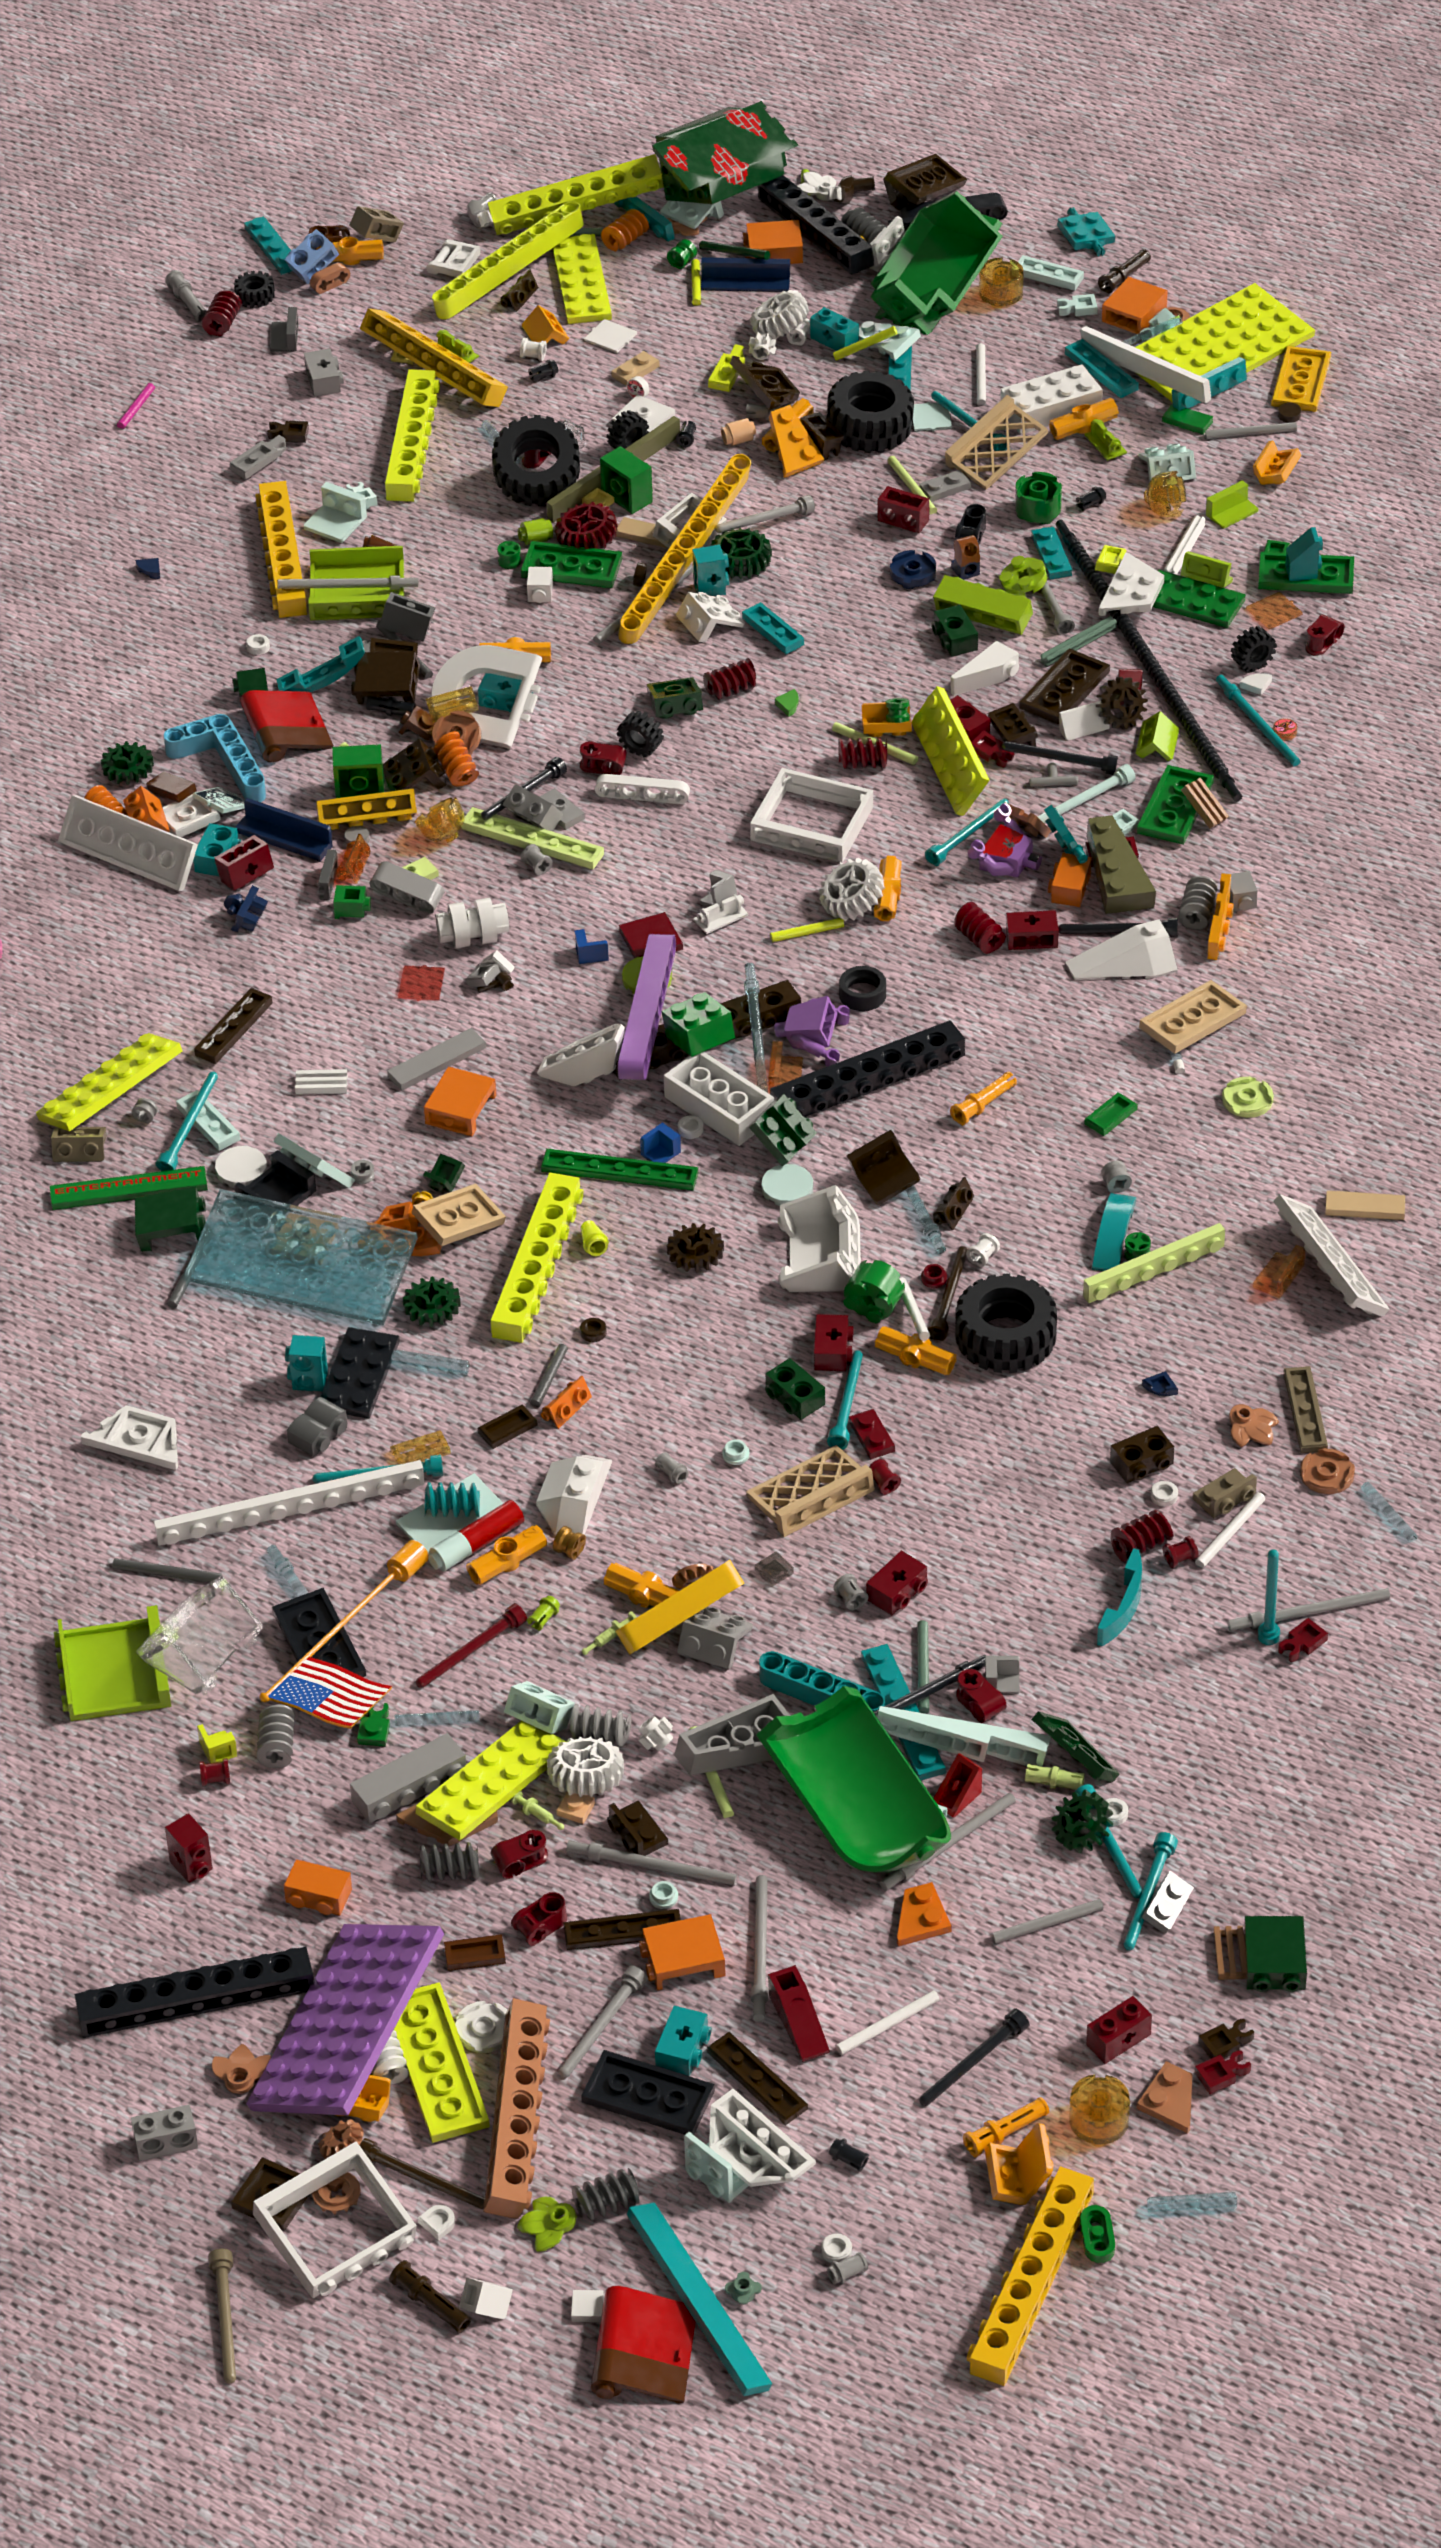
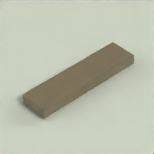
[1283,1366,1328,1453]

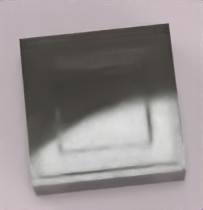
[755,1552,794,1587]

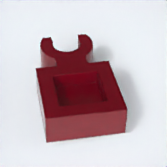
[971,730,1015,768]
[1278,1618,1328,1663]
[1195,2050,1251,2094]

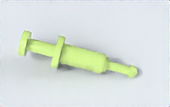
[582,1611,637,1655]
[510,1791,564,1830]

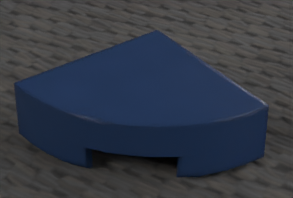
[135,558,160,579]
[1142,1371,1178,1396]

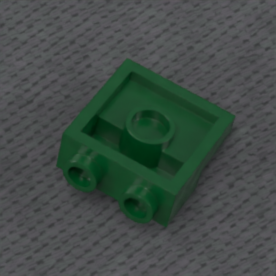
[646,677,703,719]
[749,1094,817,1166]

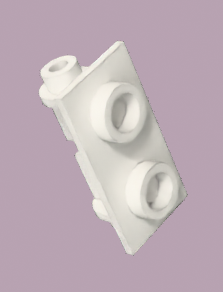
[693,894,748,934]

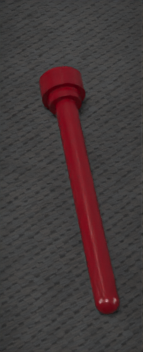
[416,1603,527,1688]

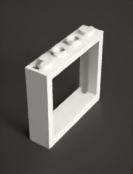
[750,768,873,863]
[253,2142,417,2299]

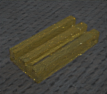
[425,686,479,723]
[390,1430,451,1464]

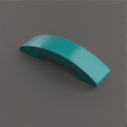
[276,636,365,692]
[1092,1193,1137,1271]
[1097,1548,1142,1646]

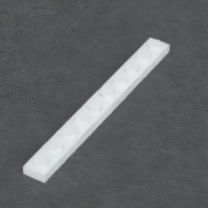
[154,1460,425,1546]

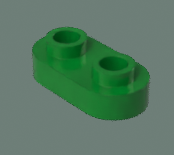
[1080,2205,1115,2263]

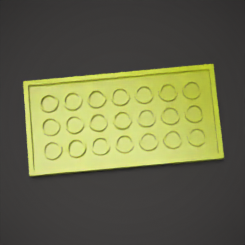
[1135,283,1315,403]

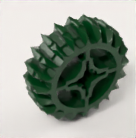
[710,527,772,579]

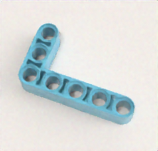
[163,714,266,802]

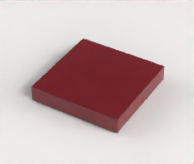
[619,912,683,959]

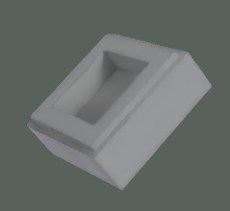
[466,964,500,987]

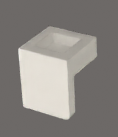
[459,2277,513,2319]

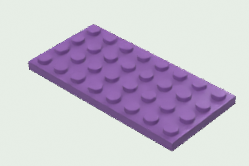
[246,1924,444,2115]

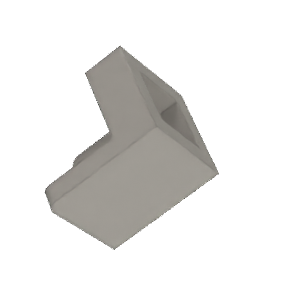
[700,870,738,908]
[985,1656,1020,1694]

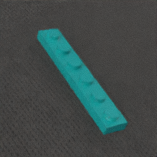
[861,1644,946,1781]

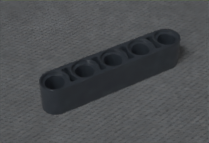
[898,193,1008,220]

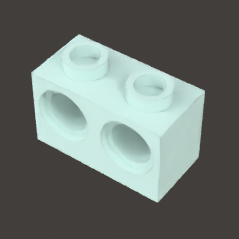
[504,1681,575,1734]

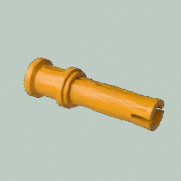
[950,1071,1017,1126]
[963,2097,1049,2158]

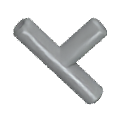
[1029,763,1078,787]

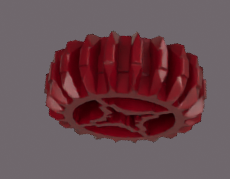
[555,501,618,549]

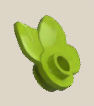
[517,2196,577,2252]

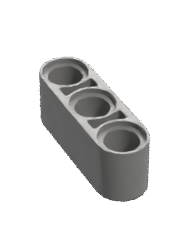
[369,861,445,914]

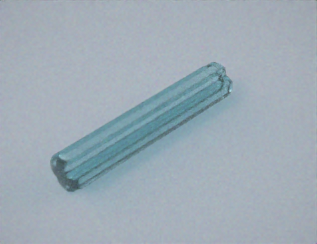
[391,1350,470,1376]
[1147,2192,1237,2215]

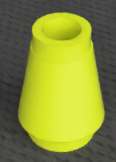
[581,1220,609,1256]

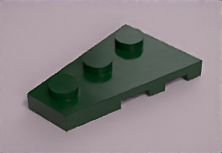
[1031,1711,1120,1782]

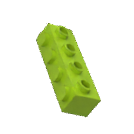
[933,575,1033,635]

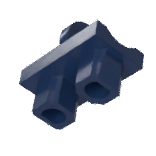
[224,885,268,932]

